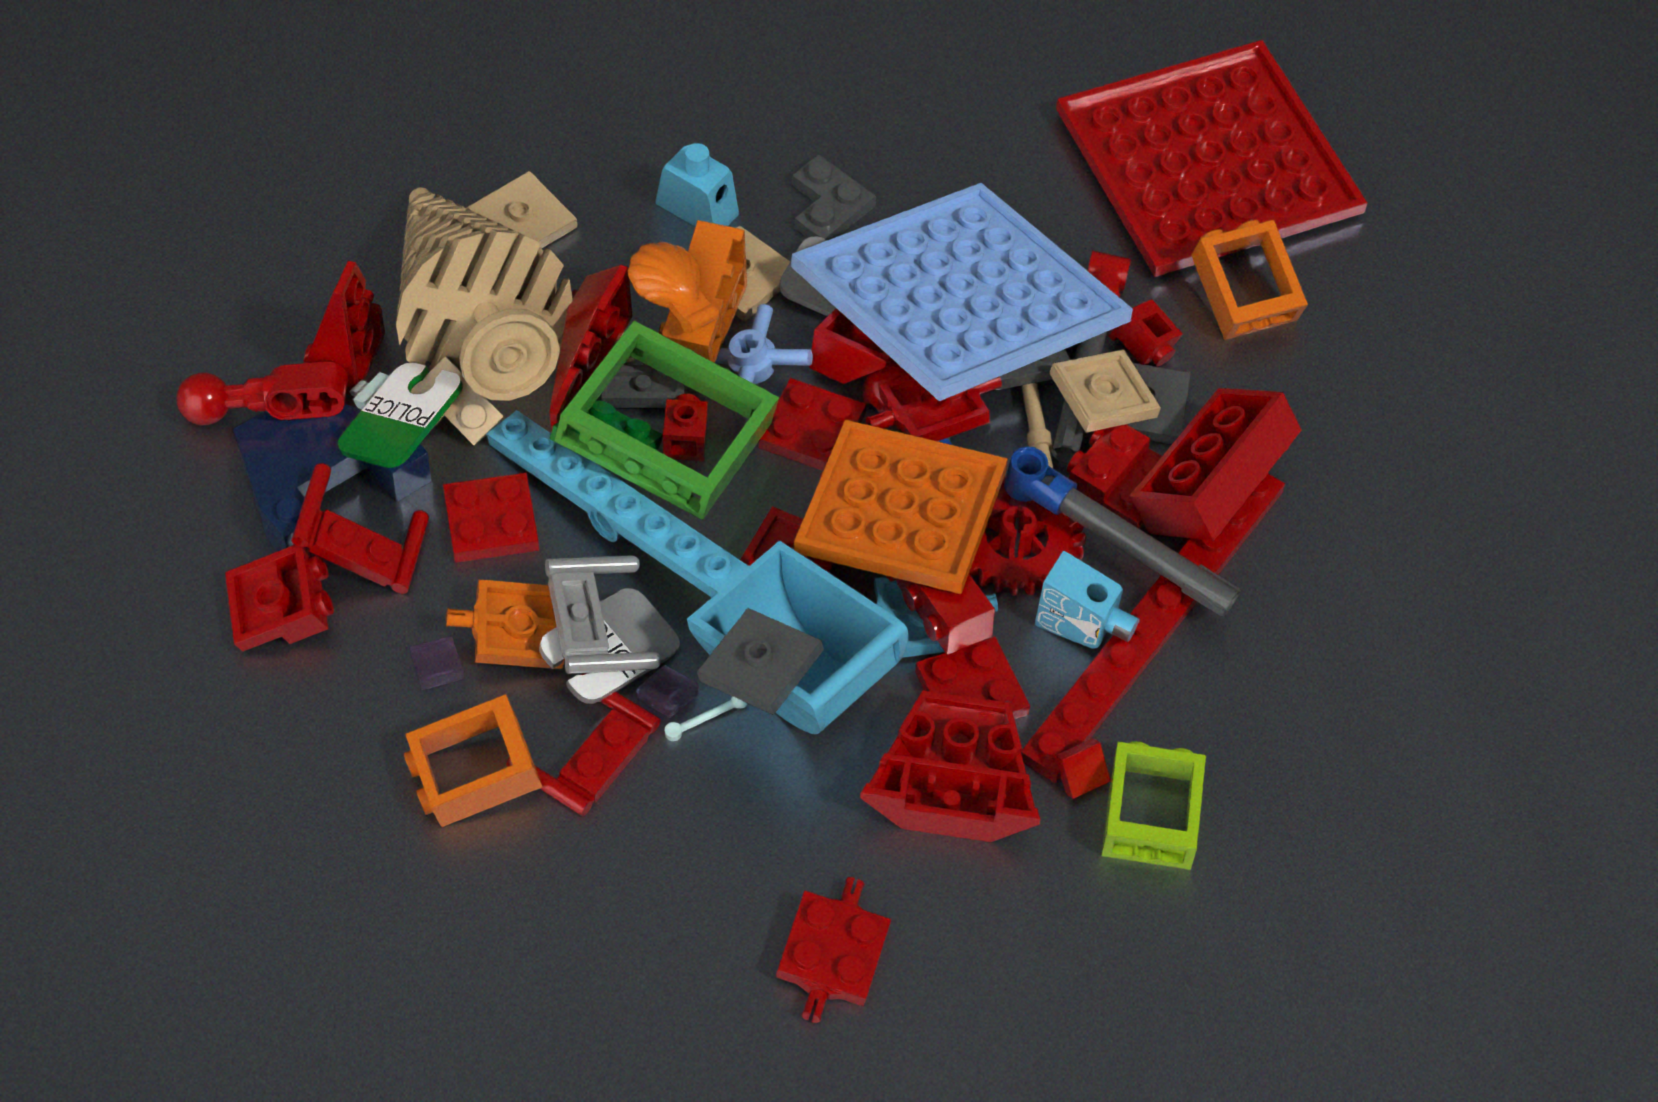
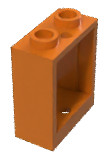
[1191,220,1308,340]
[404,694,542,827]

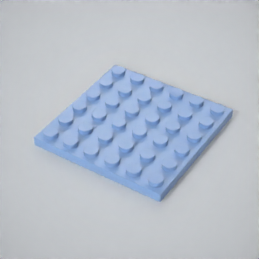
[791,183,1133,401]

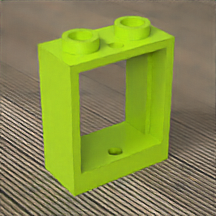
[1102,741,1206,870]

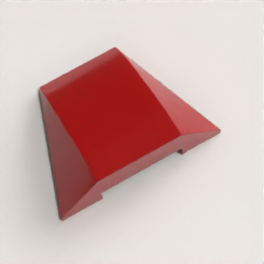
[860,690,1040,842]

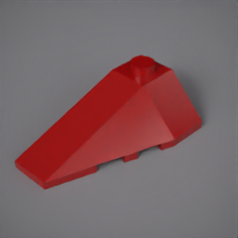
[303,260,385,395]
[549,265,633,432]
[809,308,893,384]

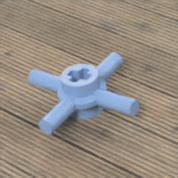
[715,304,813,384]

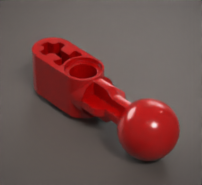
[176,362,348,426]

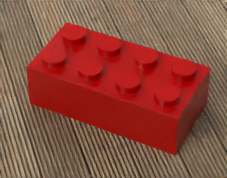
[1129,388,1302,541]

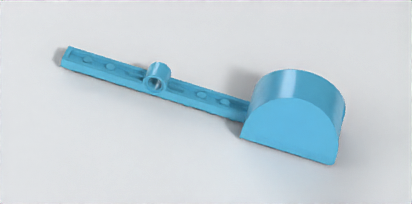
[486,410,908,734]

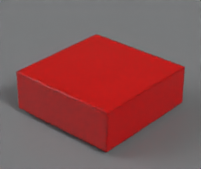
[1055,738,1111,799]

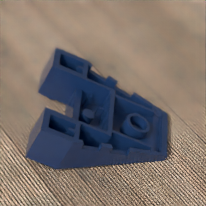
[233,404,431,551]

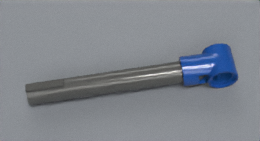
[1004,446,1241,617]

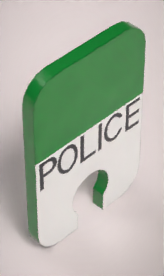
[338,363,463,468]

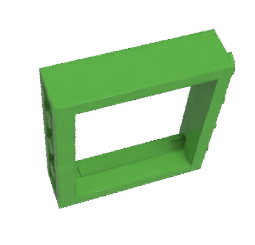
[555,321,779,520]

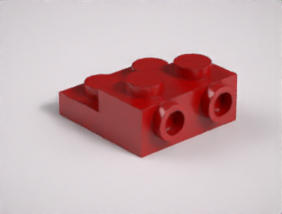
[1066,424,1162,529]
[225,545,334,652]

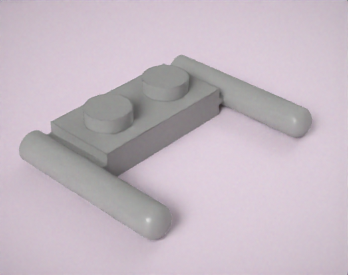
[545,555,661,674]

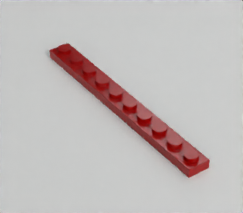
[1021,474,1285,784]

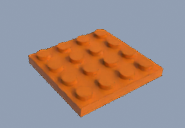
[794,420,1008,594]

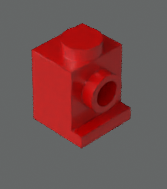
[1109,299,1183,367]
[663,394,708,461]

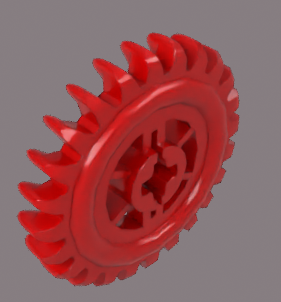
[969,476,1087,596]

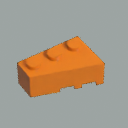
[658,220,747,363]

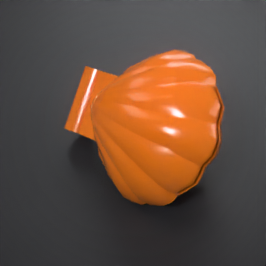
[627,241,719,333]

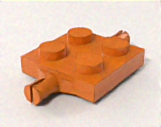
[445,579,565,669]

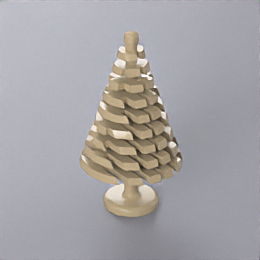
[396,188,573,401]

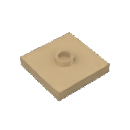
[466,171,577,248]
[735,226,790,322]
[1049,349,1161,433]

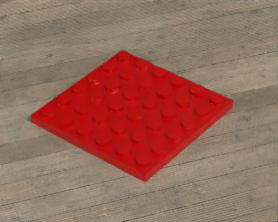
[1056,40,1367,277]

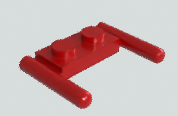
[291,463,429,594]
[506,673,661,816]

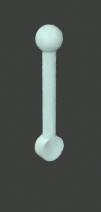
[664,696,748,741]

